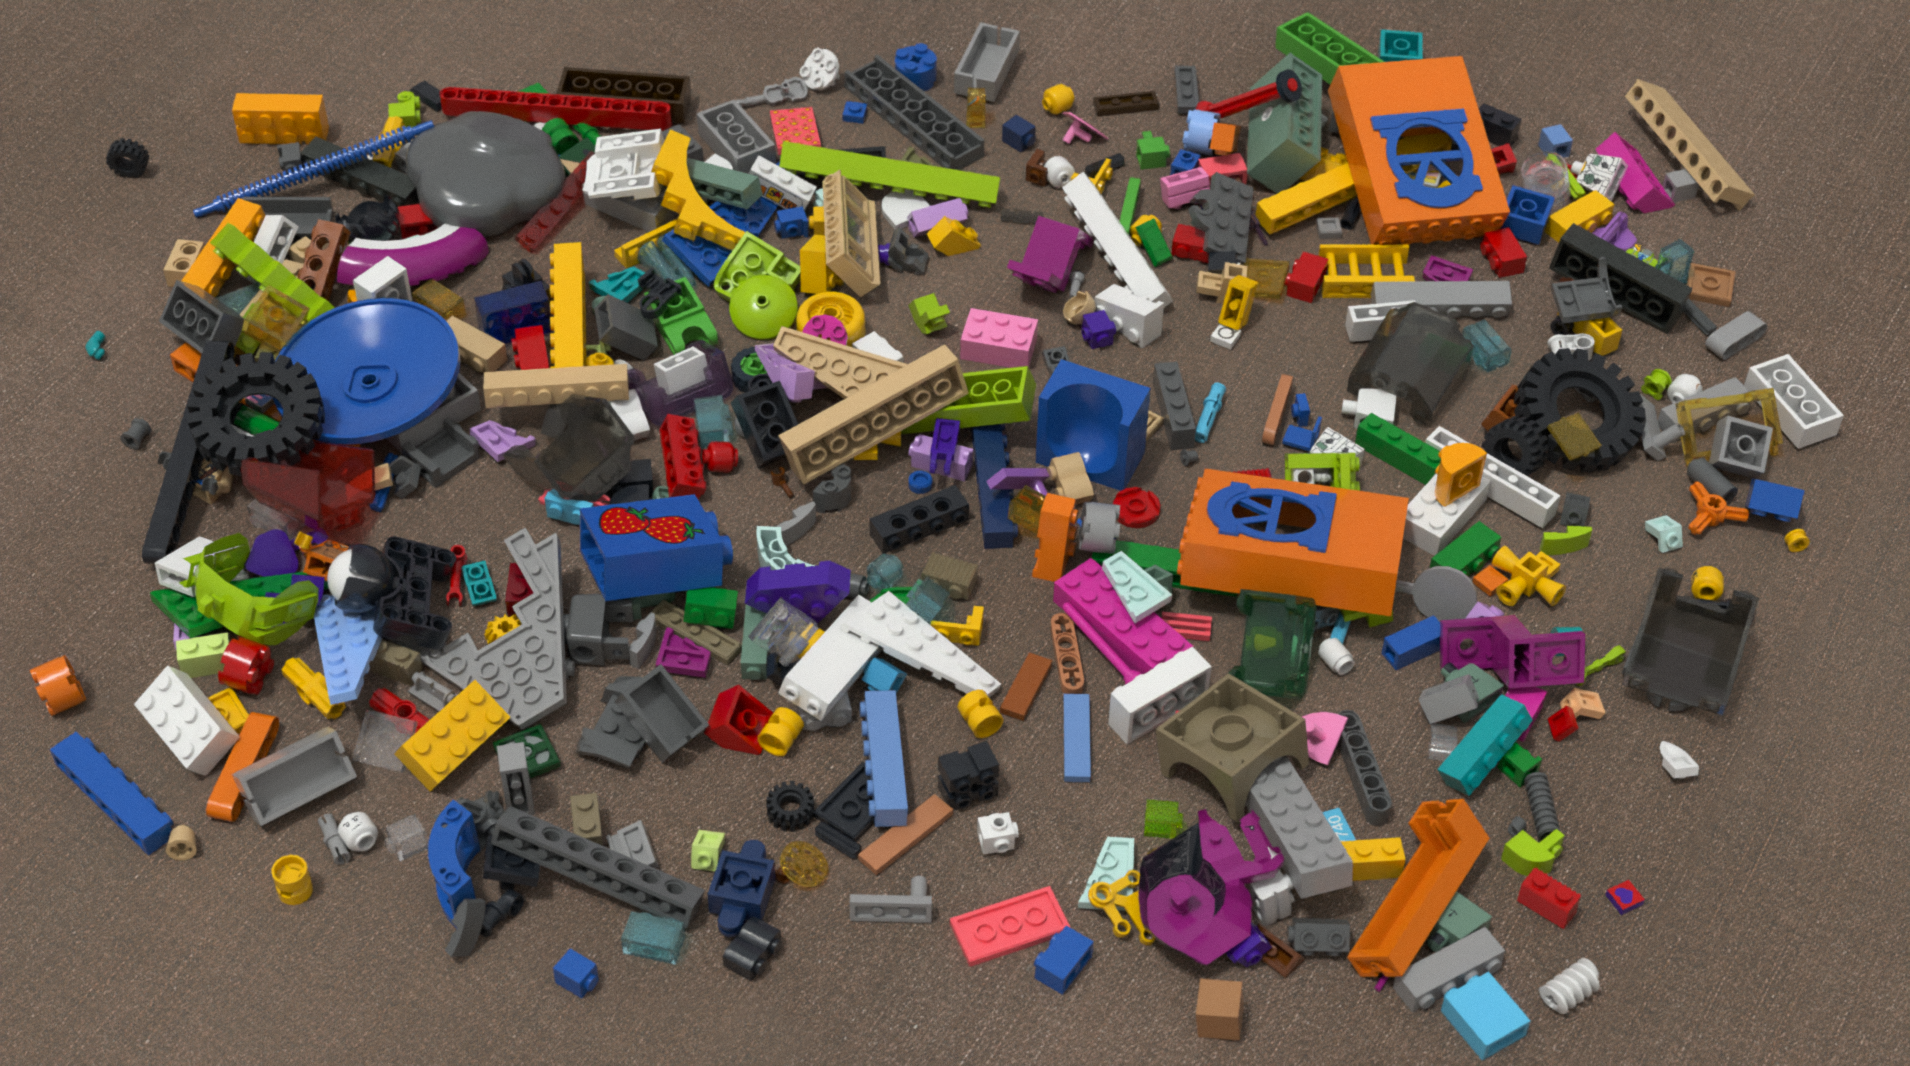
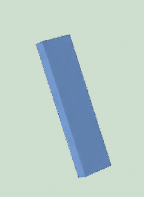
[1063,694,1091,782]

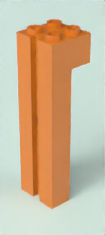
[1347,799,1490,977]

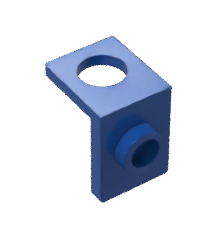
[1282,416,1322,451]

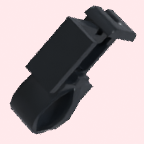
[638,267,683,319]

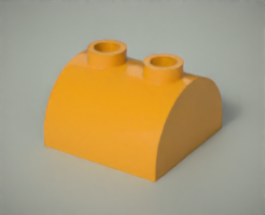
[1434,443,1487,507]

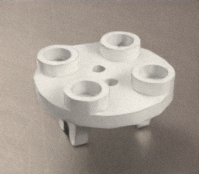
[800,48,840,90]

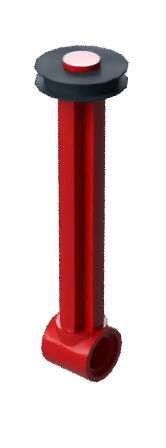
[1196,69,1302,119]

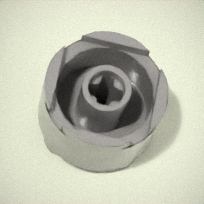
[1079,502,1120,554]

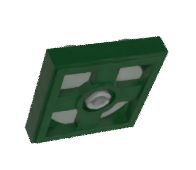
[492,724,561,779]

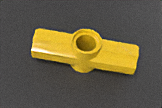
[372,116,405,168]
[281,657,346,720]

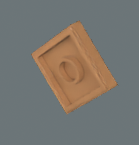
[1687,263,1735,307]

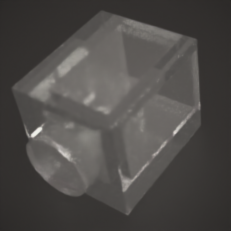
[384,814,428,861]

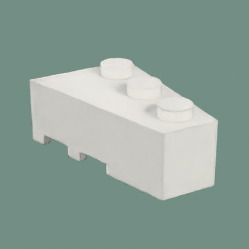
[1094,284,1164,348]

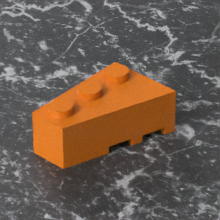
[1032,493,1079,582]

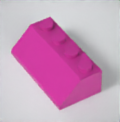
[1595,132,1675,213]

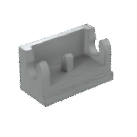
[1418,674,1479,724]

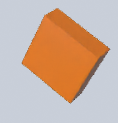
[1472,565,1508,597]

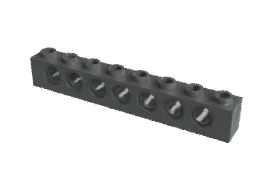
[491,806,705,928]

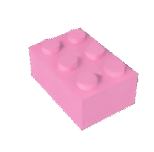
[960,308,1038,368]

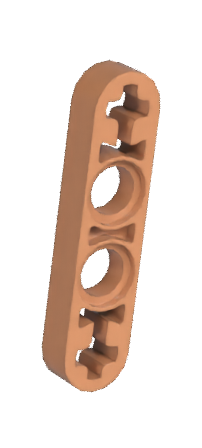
[1262,374,1294,445]
[1050,613,1084,694]

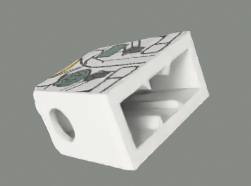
[1571,154,1628,202]
[1308,427,1364,475]

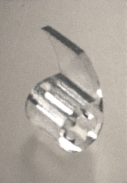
[1428,723,1457,761]

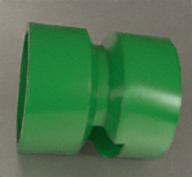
[542,118,579,155]

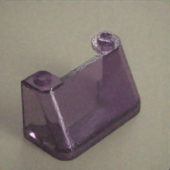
[628,339,733,426]

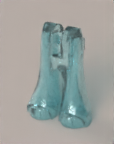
[637,236,696,287]

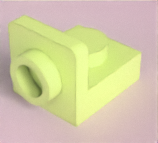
[691,830,725,872]

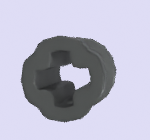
[120,418,152,449]

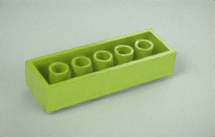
[901,366,1036,434]

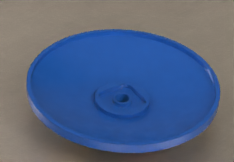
[273,298,461,445]

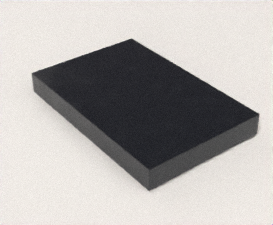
[813,762,874,842]

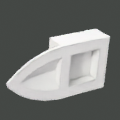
[1660,741,1699,779]

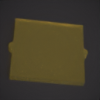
[1547,412,1602,461]

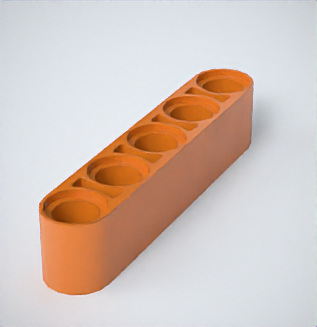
[206,712,279,822]

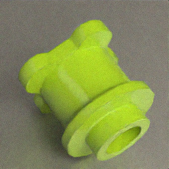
[1641,369,1672,400]

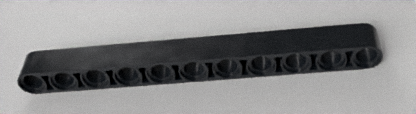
[142,341,235,564]

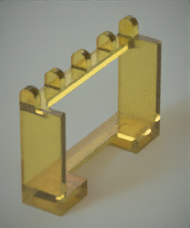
[1675,388,1783,467]

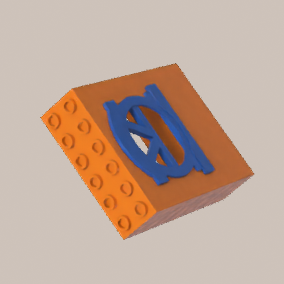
[1328,56,1510,245]
[1177,468,1409,616]

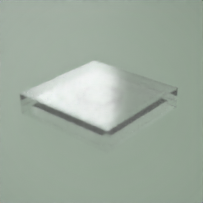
[352,709,418,773]

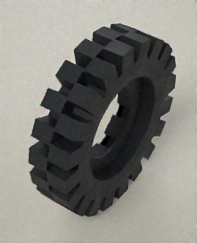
[1514,348,1646,473]
[186,352,325,477]

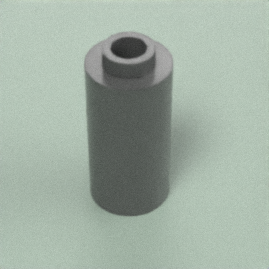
[1687,458,1738,504]

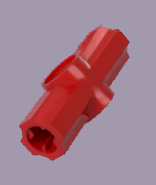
[369,688,430,736]

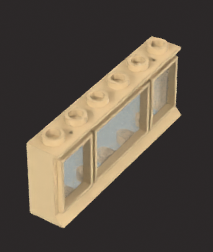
[822,170,880,297]

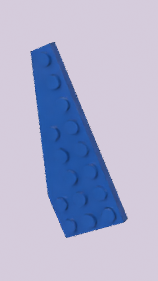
[662,162,798,287]

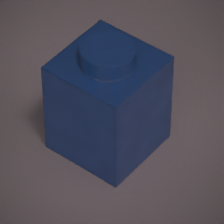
[1002,115,1036,153]

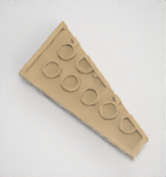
[773,326,908,399]

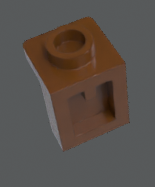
[1026,149,1048,186]

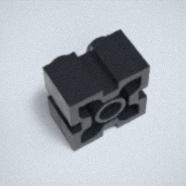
[938,741,999,810]

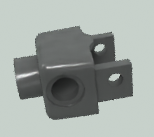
[563,594,634,666]

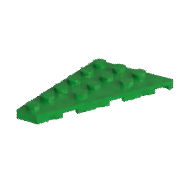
[150,572,329,638]

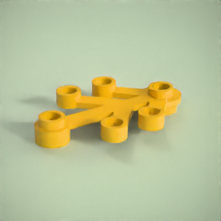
[1088,870,1155,945]

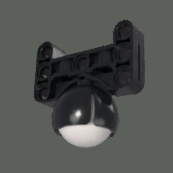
[327,536,456,650]

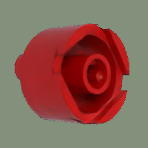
[218,636,275,695]

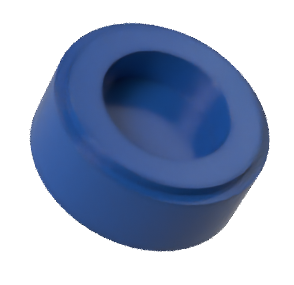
[908,471,932,494]

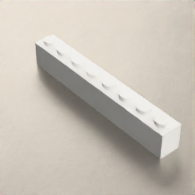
[1062,172,1173,308]

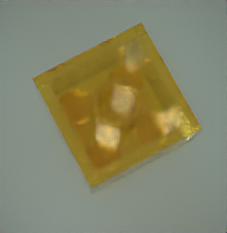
[242,285,310,353]

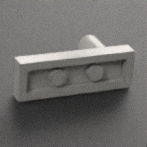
[1639,395,1685,461]
[850,876,932,923]

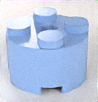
[1183,109,1220,156]

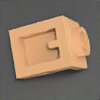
[1560,688,1606,719]

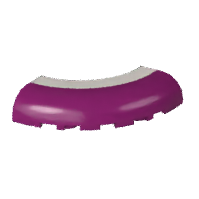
[337,224,489,286]

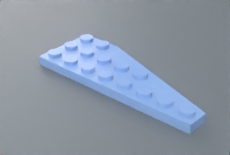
[314,595,382,705]

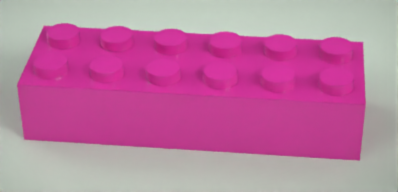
[1053,558,1194,674]

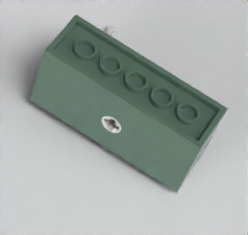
[1247,53,1328,193]

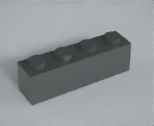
[1153,362,1196,450]

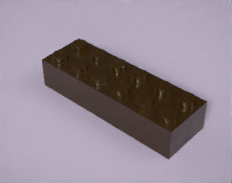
[556,67,691,124]

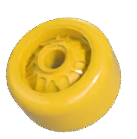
[796,292,865,347]

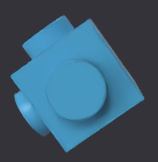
[862,658,907,694]

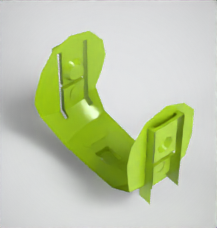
[178,533,319,645]

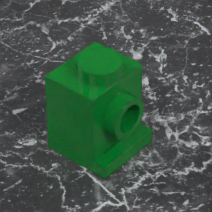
[1497,742,1542,787]

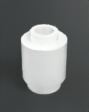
[1318,638,1355,675]

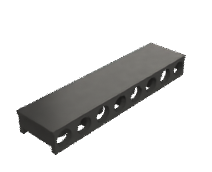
[844,54,985,170]

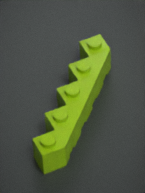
[210,223,335,325]

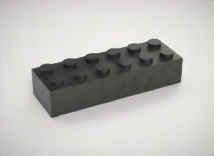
[1549,223,1693,334]

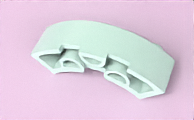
[756,526,815,570]

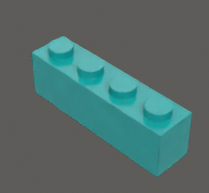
[1437,694,1533,796]

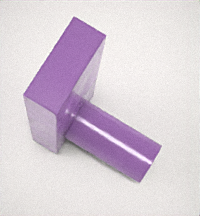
[986,468,1050,510]

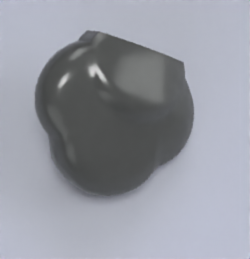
[406,111,566,237]

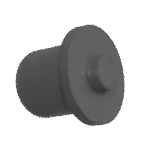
[1180,449,1198,466]

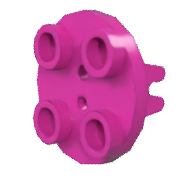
[802,314,848,345]

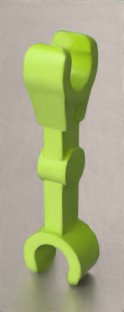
[1575,645,1626,686]

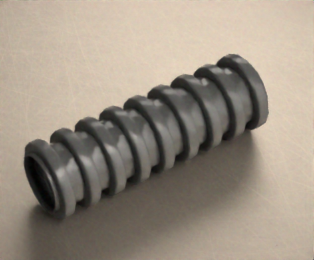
[1524,772,1561,841]

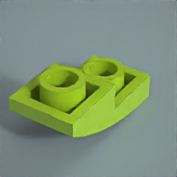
[1540,526,1592,555]

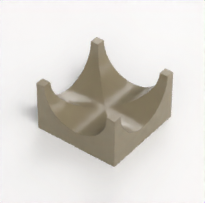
[1156,673,1309,822]

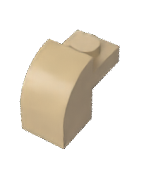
[1196,262,1247,303]

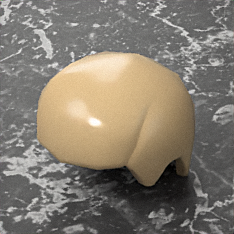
[1063,291,1096,325]

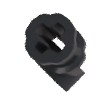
[480,889,524,937]

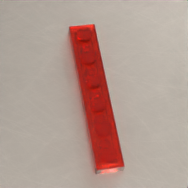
[514,151,595,253]

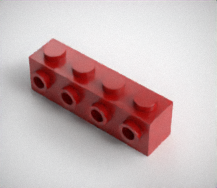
[659,414,706,500]

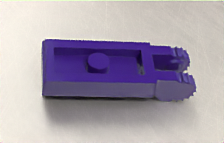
[929,418,960,475]

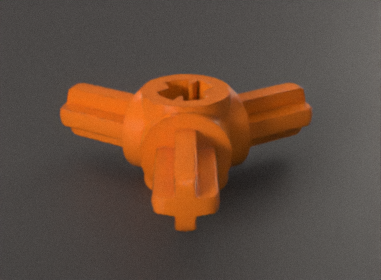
[1688,481,1749,535]

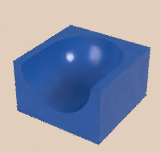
[1036,359,1151,491]

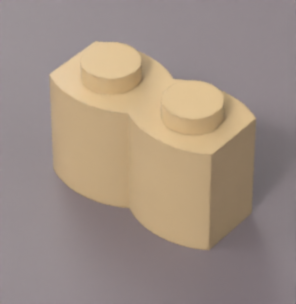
[1047,452,1094,505]

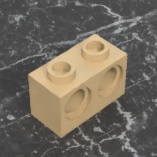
[163,239,205,287]

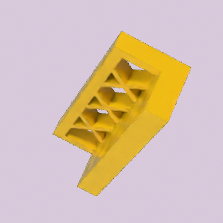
[614,218,678,269]

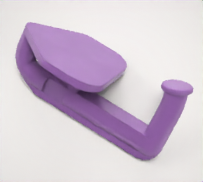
[1593,212,1637,251]

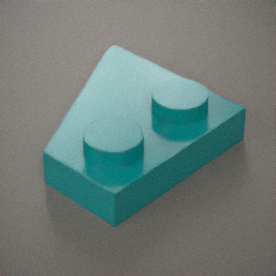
[588,267,645,303]

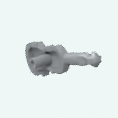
[736,77,807,107]

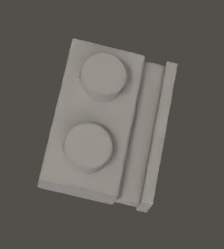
[606,820,659,868]

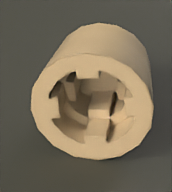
[166,825,197,861]

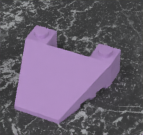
[755,343,828,403]

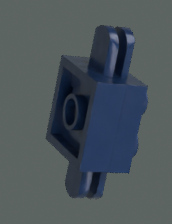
[707,840,776,937]

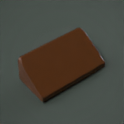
[1257,924,1305,978]

